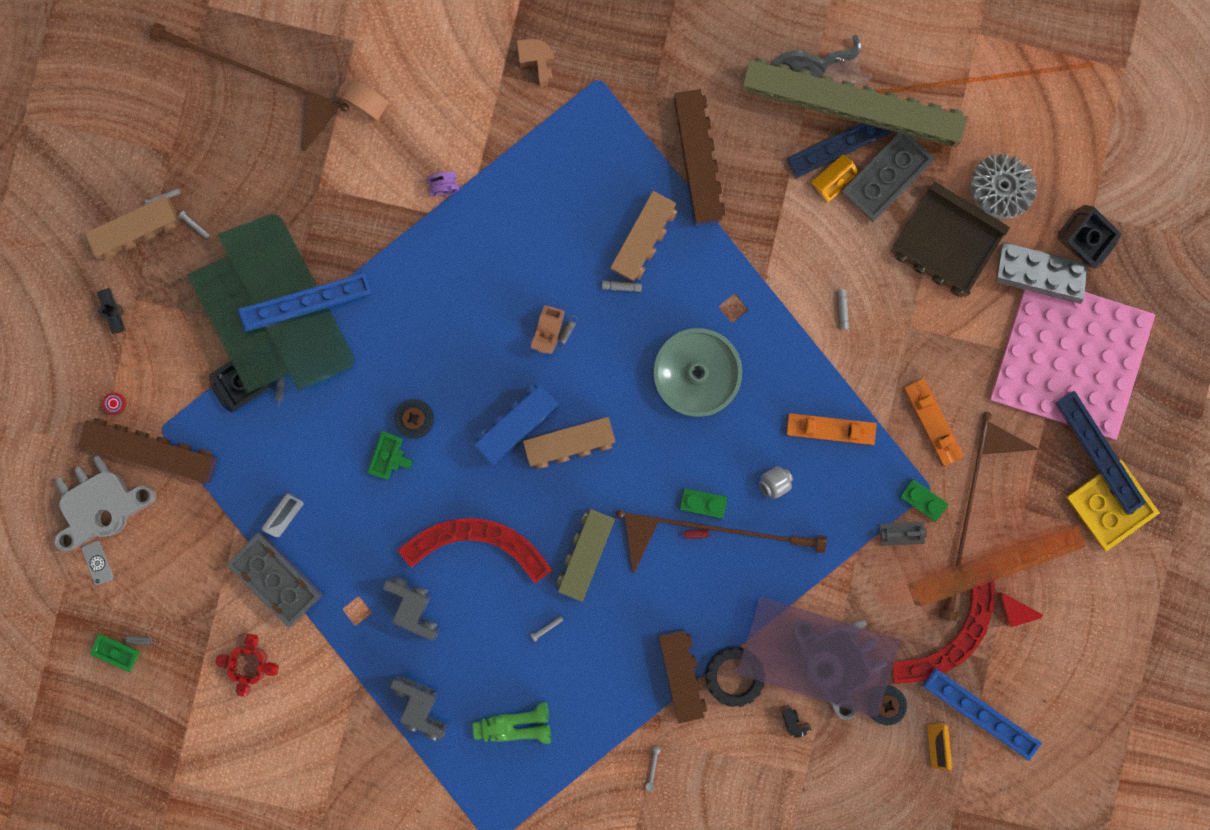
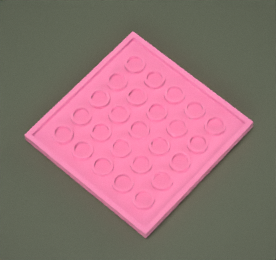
[989,289,1156,440]

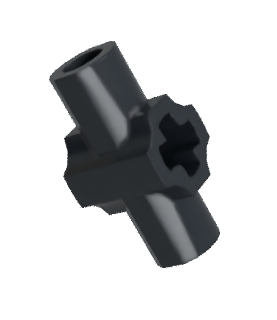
[97,288,126,334]

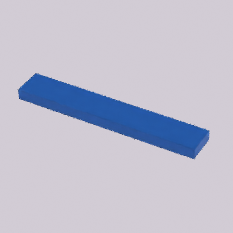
[237,273,372,332]
[922,667,1042,761]

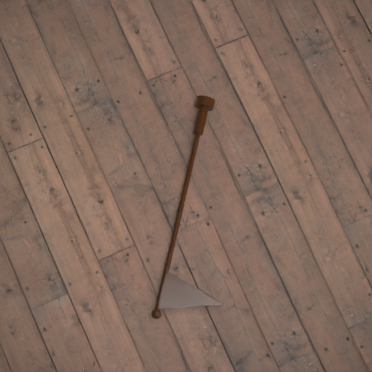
[150,23,349,151]
[939,412,1038,621]
[616,510,827,573]

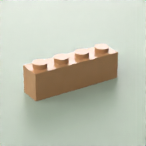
[610,191,678,283]
[85,196,181,261]
[523,417,616,470]

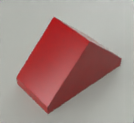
[997,592,1043,627]

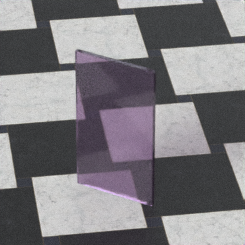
[737,596,901,718]

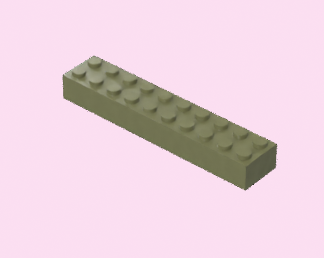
[743,58,968,148]

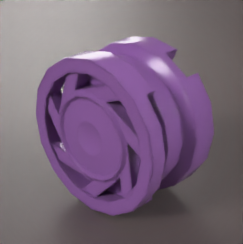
[426,172,459,196]

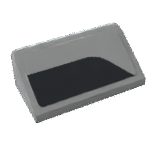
[262,493,303,537]

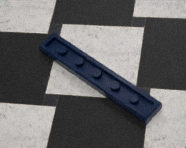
[786,123,894,179]
[1055,391,1146,515]

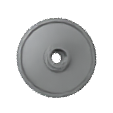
[970,153,1037,219]

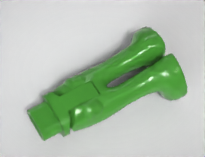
[473,702,551,744]

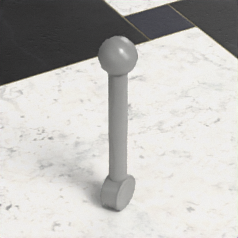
[645,746,661,791]

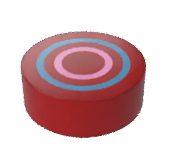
[102,392,126,415]

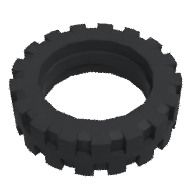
[705,646,765,707]

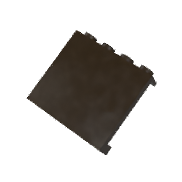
[890,182,1010,298]

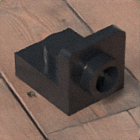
[780,705,811,738]

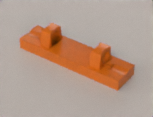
[903,378,964,466]
[786,413,877,445]

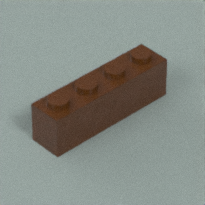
[659,629,707,724]

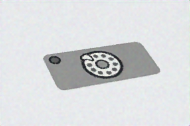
[82,541,113,585]

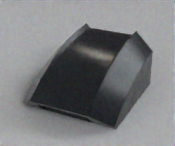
[1058,205,1122,269]
[209,350,275,413]

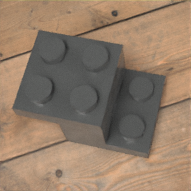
[383,576,441,641]
[390,675,449,741]

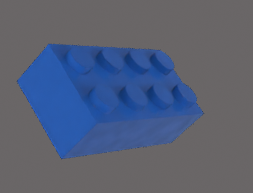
[475,385,560,465]

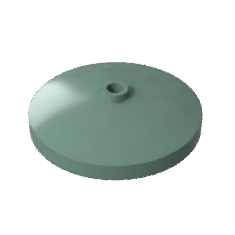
[653,328,742,417]

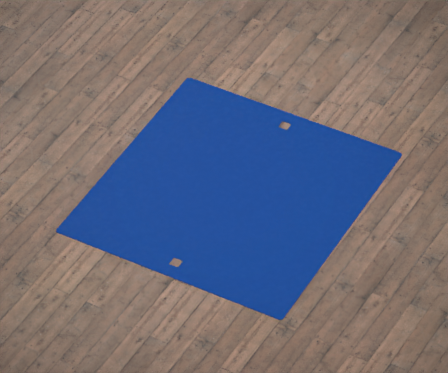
[162,80,930,830]

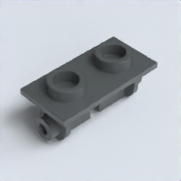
[879,521,927,546]

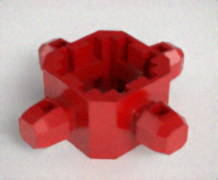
[215,633,279,697]

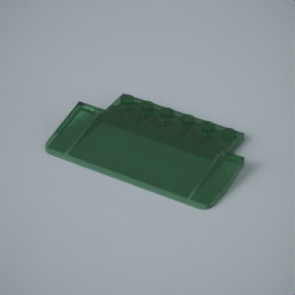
[187,214,354,393]

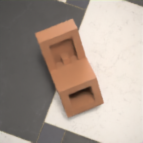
[517,39,555,87]
[336,78,389,121]
[531,305,565,354]

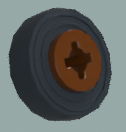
[394,399,434,439]
[867,685,907,726]

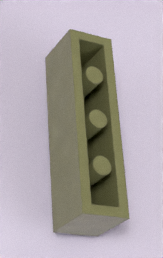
[556,509,615,602]

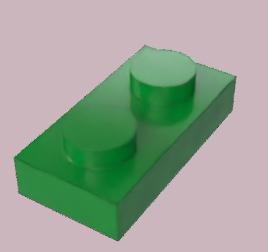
[899,478,949,522]
[680,488,728,519]
[90,633,141,672]

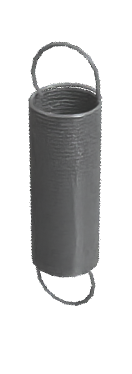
[556,316,577,349]
[121,635,157,645]

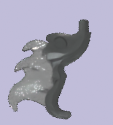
[772,35,873,86]

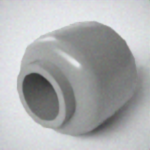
[759,466,793,499]

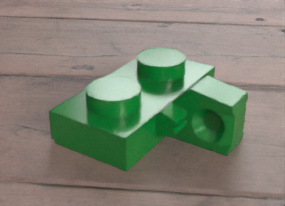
[367,431,414,480]

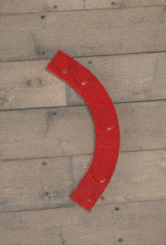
[398,518,553,584]
[891,562,995,684]

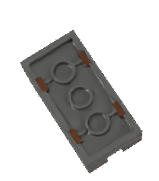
[226,533,325,628]

